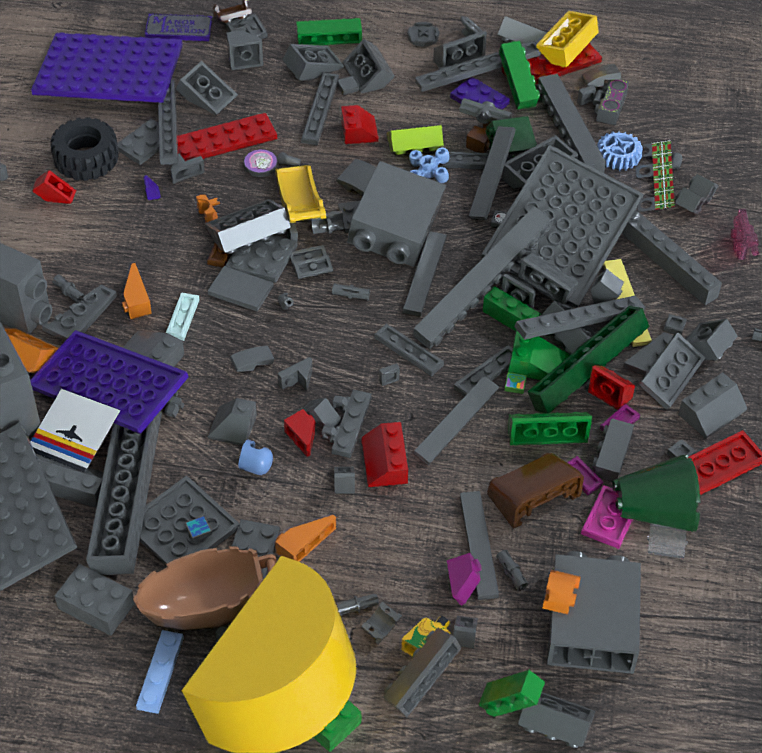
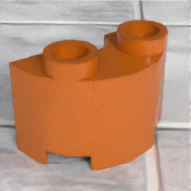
[542,570,581,614]

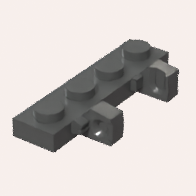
[322,390,372,458]

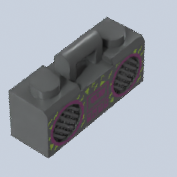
[593,79,629,126]

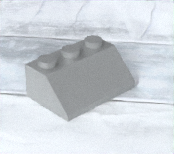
[498,16,547,45]

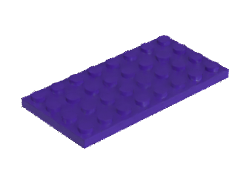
[30,330,189,434]

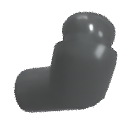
[277,152,301,167]
[672,152,683,171]

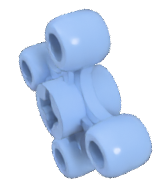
[409,148,450,183]

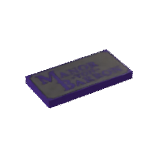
[145,14,212,41]

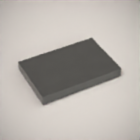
[208,266,274,312]

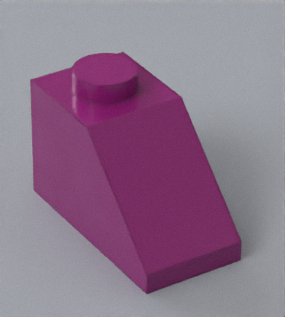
[447,553,482,605]

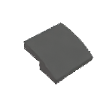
[582,64,621,87]
[336,159,376,196]
[290,245,333,279]

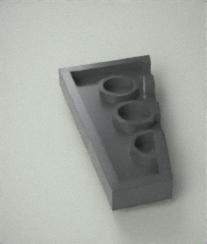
[42,285,117,341]

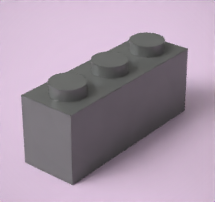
[592,418,634,482]

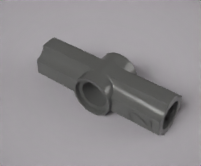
[459,98,512,124]

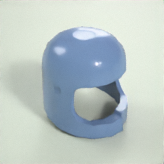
[238,440,273,475]

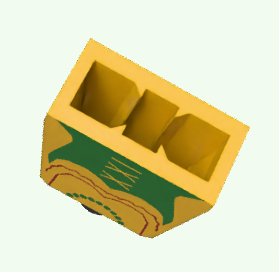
[401,616,451,656]

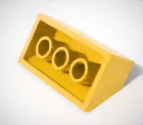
[536,11,599,67]

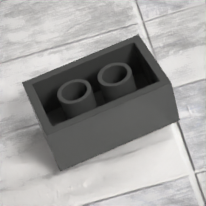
[55,564,135,636]

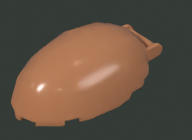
[133,546,277,630]

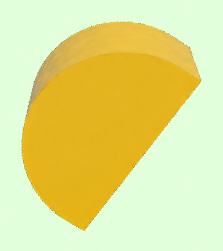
[182,556,356,753]

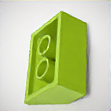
[386,125,444,155]

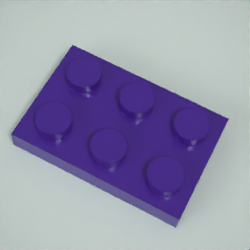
[450,77,510,110]

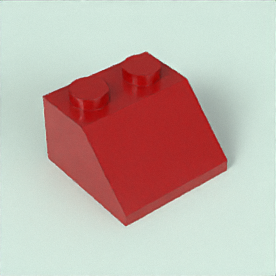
[341,105,379,144]
[588,365,635,410]

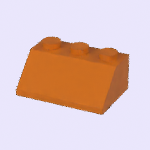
[4,328,59,373]

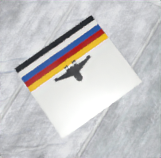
[30,389,120,473]

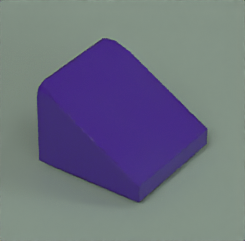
[143,175,161,200]

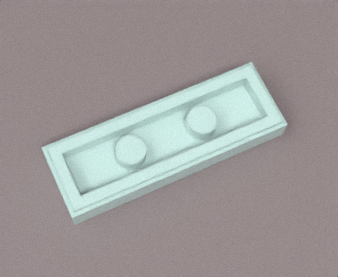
[166,293,199,341]

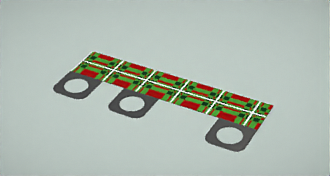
[636,140,675,212]

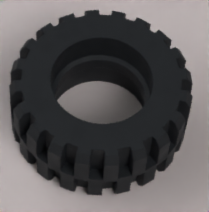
[50,117,119,181]

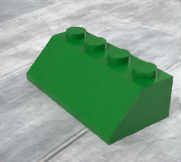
[508,412,592,445]

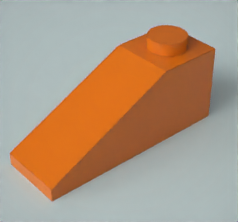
[122,263,152,319]
[275,515,336,562]

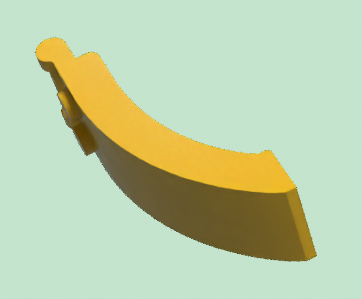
[275,165,326,223]

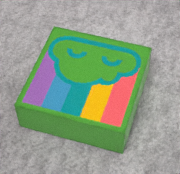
[505,372,527,394]

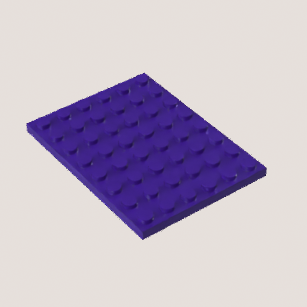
[31,32,183,103]

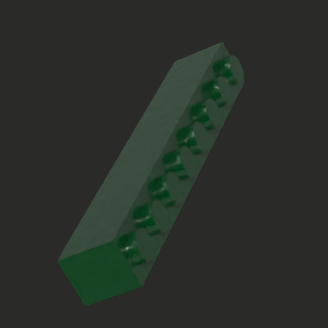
[527,305,650,414]

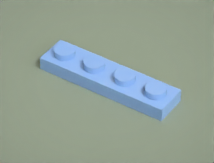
[136,630,184,714]

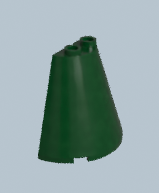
[612,454,700,532]

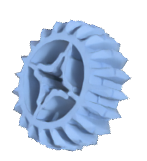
[597,131,643,171]

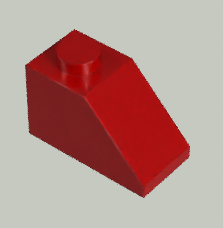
[32,170,76,204]
[284,409,316,457]

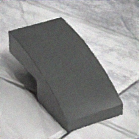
[230,346,275,372]

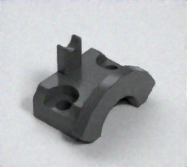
[361,601,402,644]

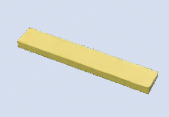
[603,259,652,347]

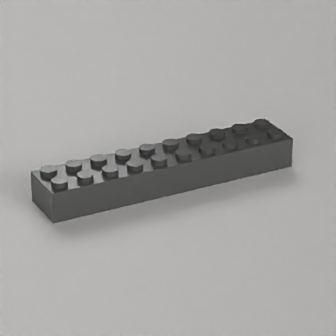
[86,410,162,575]

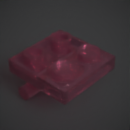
[731,209,759,260]

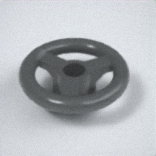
[460,16,482,37]

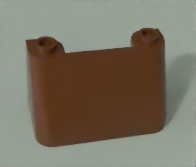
[487,453,584,529]

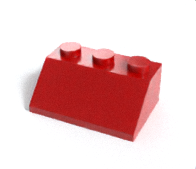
[361,422,408,487]

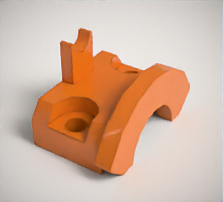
[196,195,220,223]

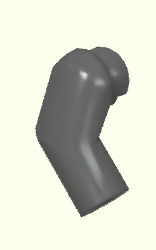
[278,292,294,310]

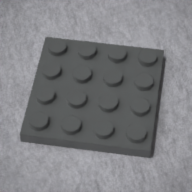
[139,476,240,567]

